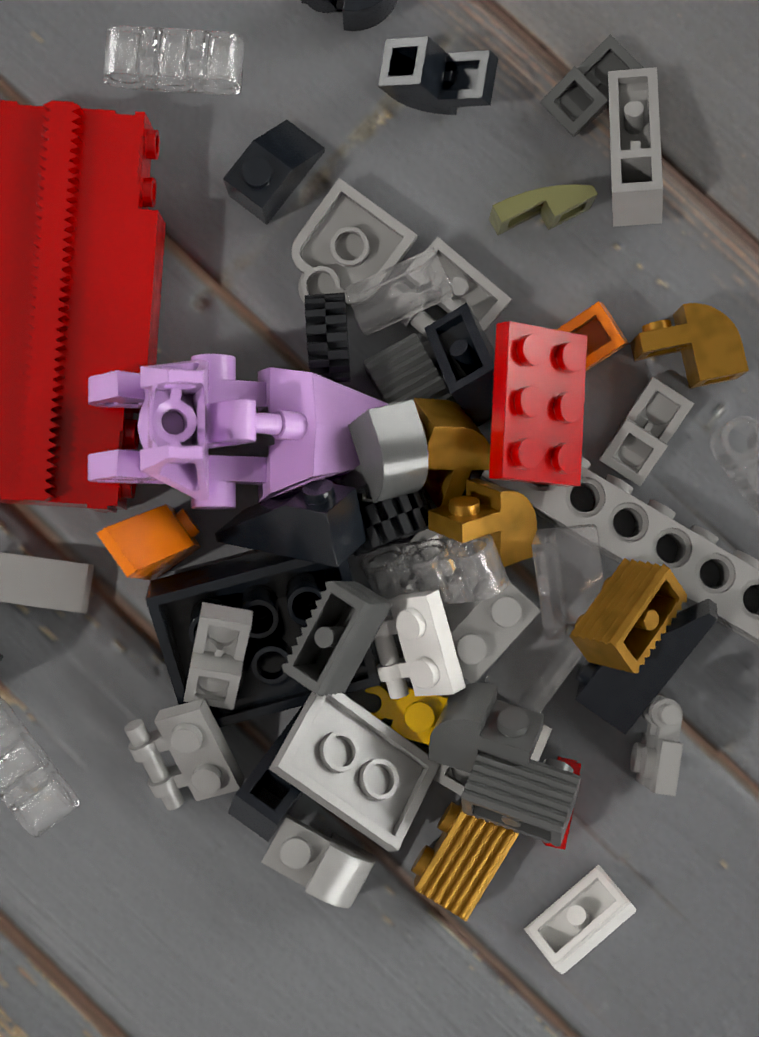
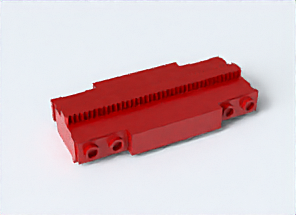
[0,100,166,513]

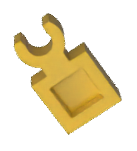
[365,685,448,745]

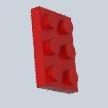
[489,321,587,487]

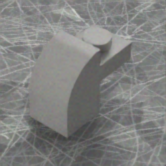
[261,814,376,908]

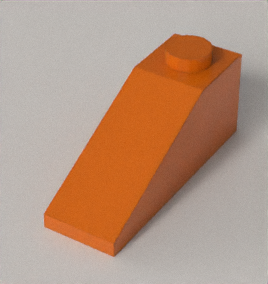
[96,504,201,580]

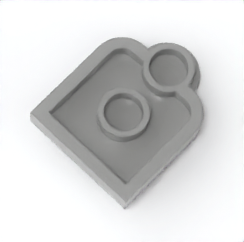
[291,178,418,307]

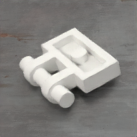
[374,590,466,699]

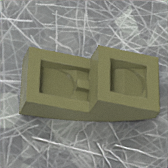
[489,184,598,235]

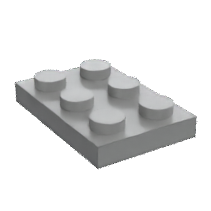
[269,692,440,852]

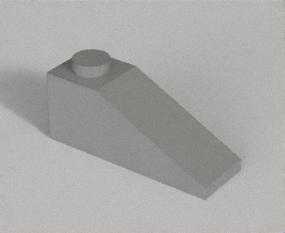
[608,67,663,227]

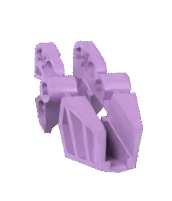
[88,354,388,510]

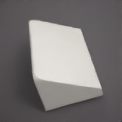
[524,864,637,974]

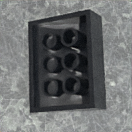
[145,551,381,728]

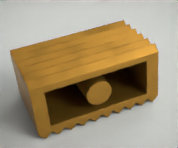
[569,558,687,673]
[411,802,519,921]

